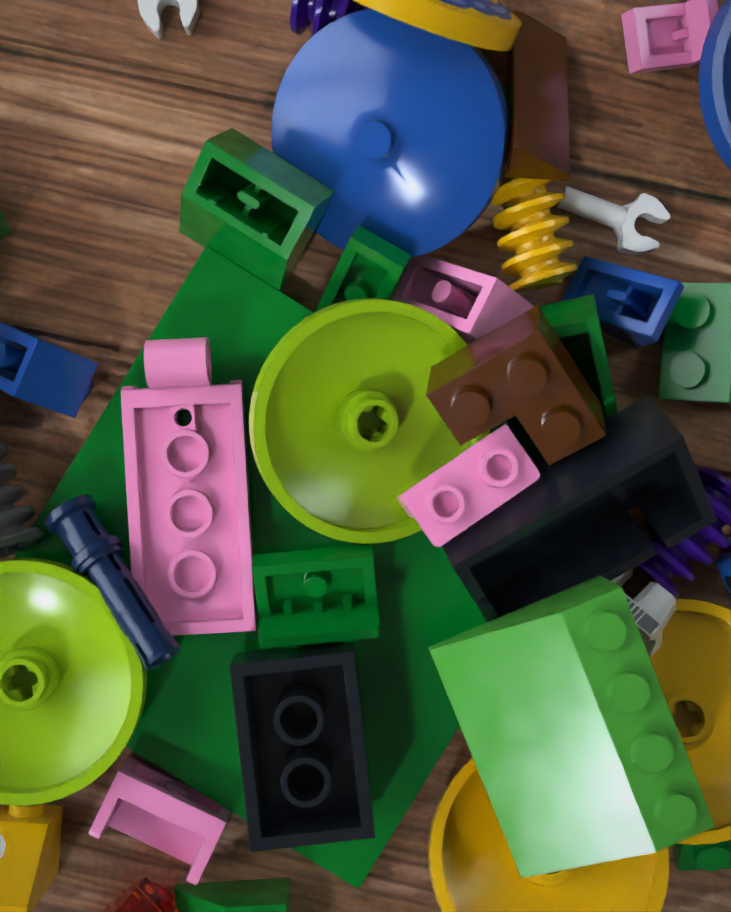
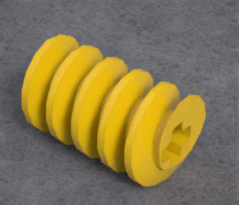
[490,167,578,293]

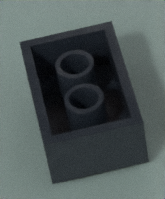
[229,642,375,852]

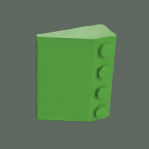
[428,575,715,878]

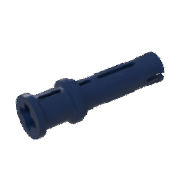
[44,494,181,671]

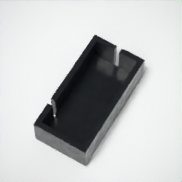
[442,396,717,622]

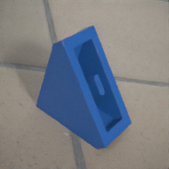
[562,256,685,348]

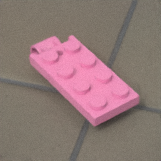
[121,337,258,636]

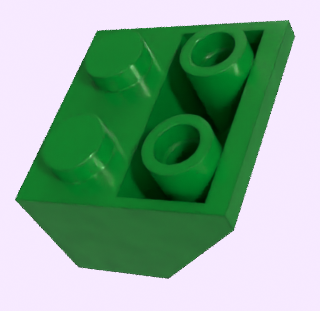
[179,128,335,292]

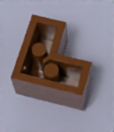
[426,305,606,465]

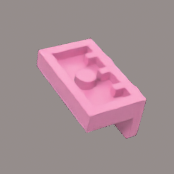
[396,424,540,547]

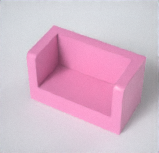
[88,755,231,886]

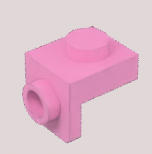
[621,0,718,74]

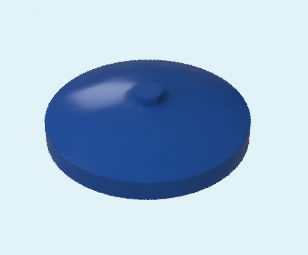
[271,9,510,258]

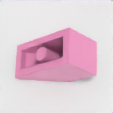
[391,255,535,345]

